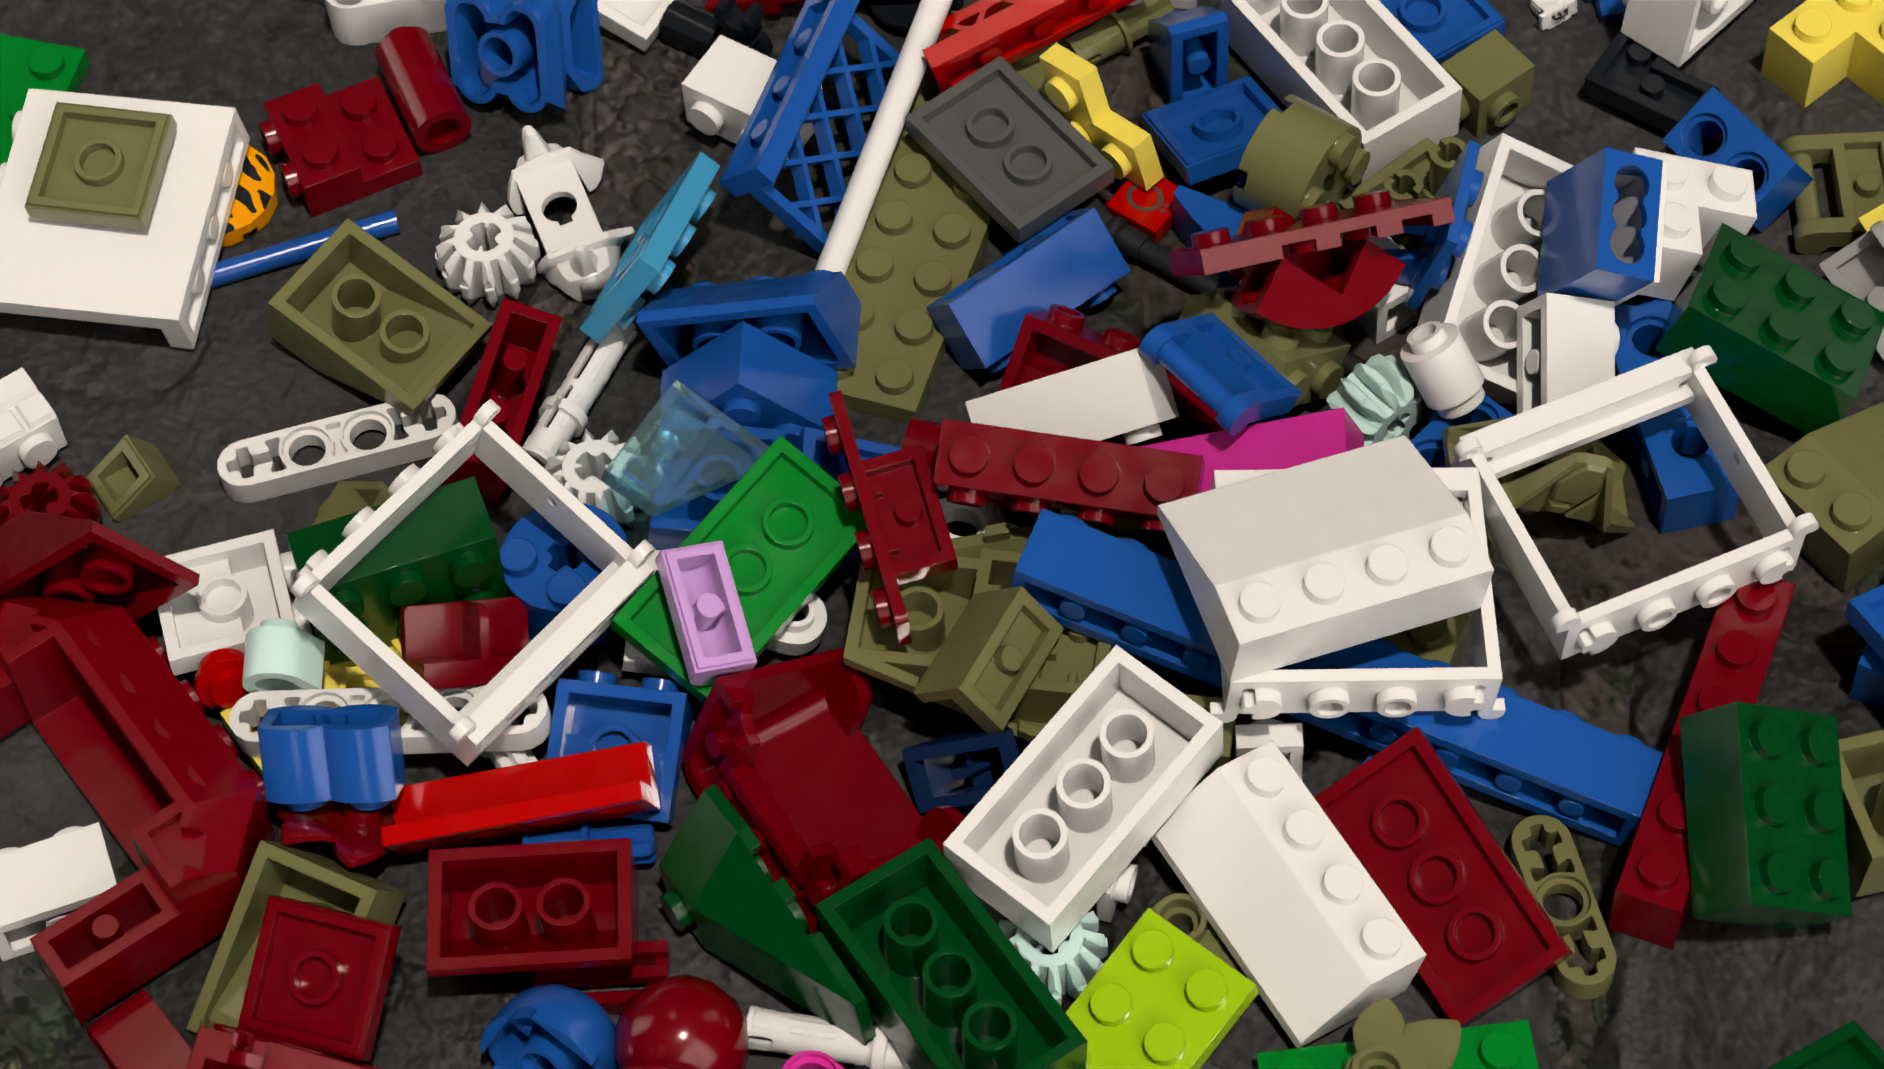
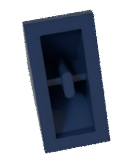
[901,726,1020,813]

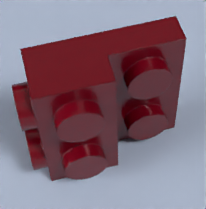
[258,76,423,217]
[998,304,1142,443]

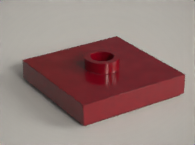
[237,895,402,1061]

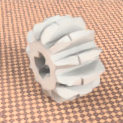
[435,202,541,308]
[545,429,651,528]

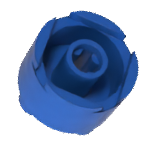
[499,503,628,647]

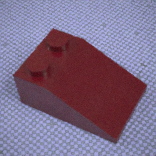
[0,511,200,621]

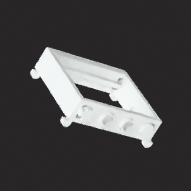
[1453,345,1819,660]
[290,399,655,767]
[1209,467,1506,723]

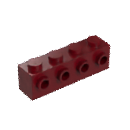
[933,419,1205,535]

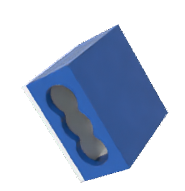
[1537,147,1669,306]

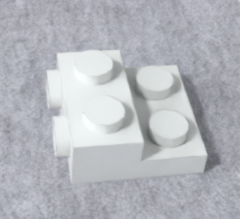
[158,529,313,676]

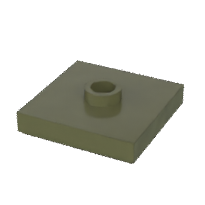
[24,102,177,231]

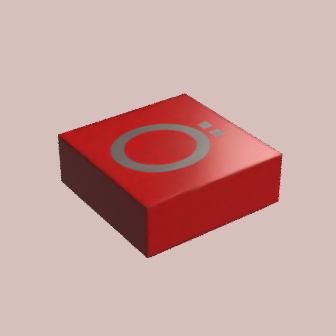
[1105,178,1178,243]

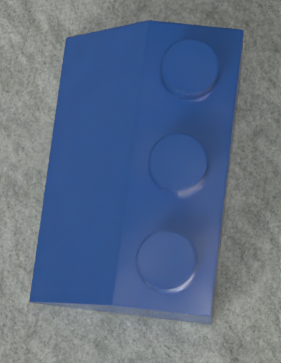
[636,270,862,370]

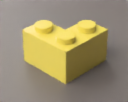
[1761,0,1884,108]

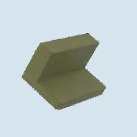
[913,586,1064,733]

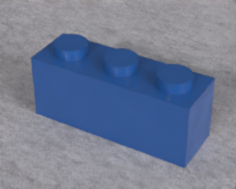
[926,207,1131,374]

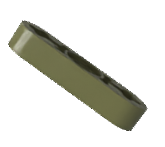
[1509,815,1617,1000]

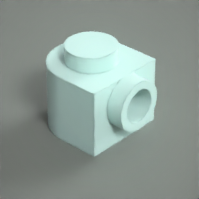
[242,618,325,693]

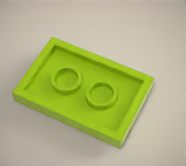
[1066,907,1259,1069]

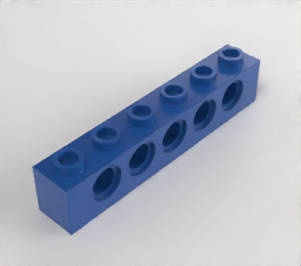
[1615,294,1739,534]

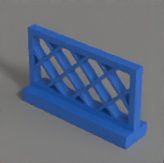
[719,0,900,255]

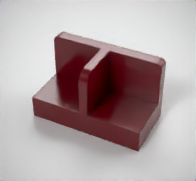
[400,596,529,689]

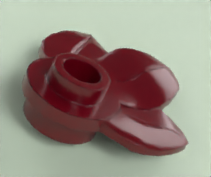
[277,802,394,868]

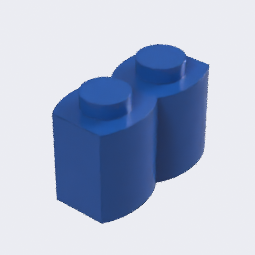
[257,704,406,811]

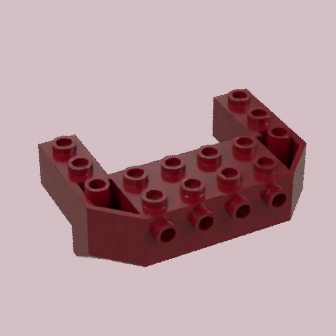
[0,596,274,1024]

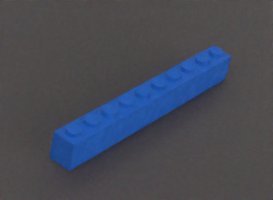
[1010,508,1664,849]

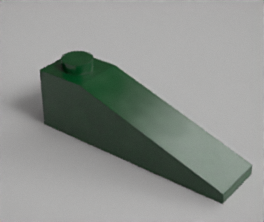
[658,784,877,1045]

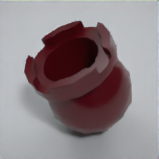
[614,974,749,1069]

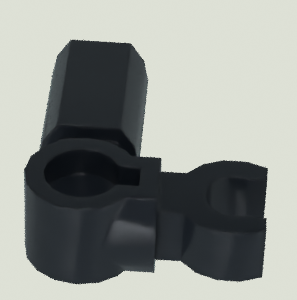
[659,0,773,57]

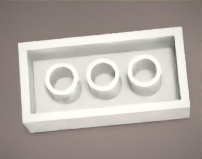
[1220,0,1462,186]
[943,645,1223,953]

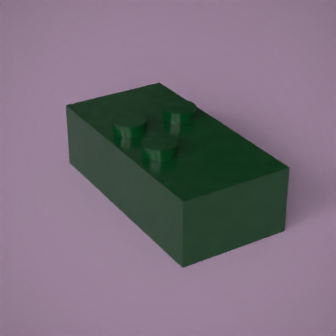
[815,837,1088,1069]

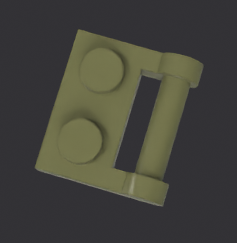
[1779,131,1884,255]

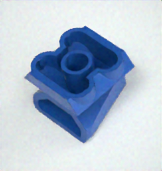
[444,0,603,113]

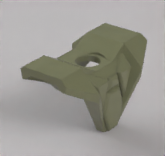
[1442,417,1635,533]

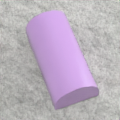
[655,540,757,686]

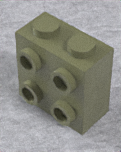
[1178,284,1351,407]

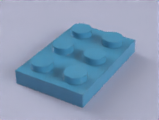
[579,152,720,343]

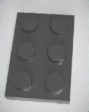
[905,56,1115,244]

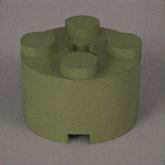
[1233,94,1371,220]

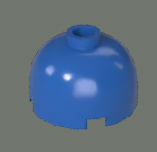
[480,984,618,1069]

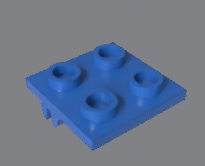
[1383,140,1484,309]

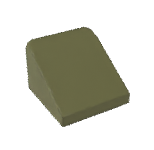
[86,434,181,522]

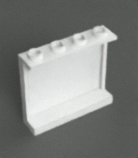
[0,88,250,349]

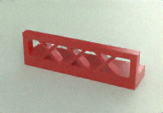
[922,0,1136,94]
[381,741,660,856]

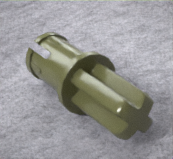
[1061,0,1175,65]

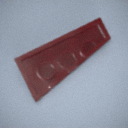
[1168,190,1455,276]

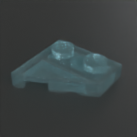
[600,379,770,517]

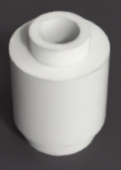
[1400,321,1485,419]

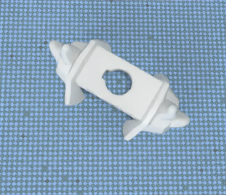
[507,125,635,302]

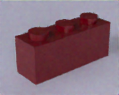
[439,297,563,508]

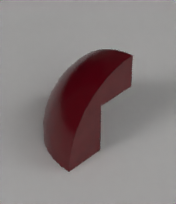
[1228,207,1406,329]

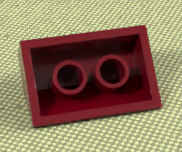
[426,838,639,977]

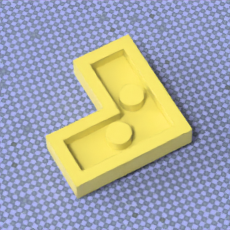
[1039,42,1164,191]

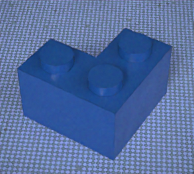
[658,321,838,445]

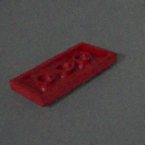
[1314,727,1573,1028]

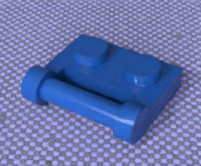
[1138,313,1302,435]

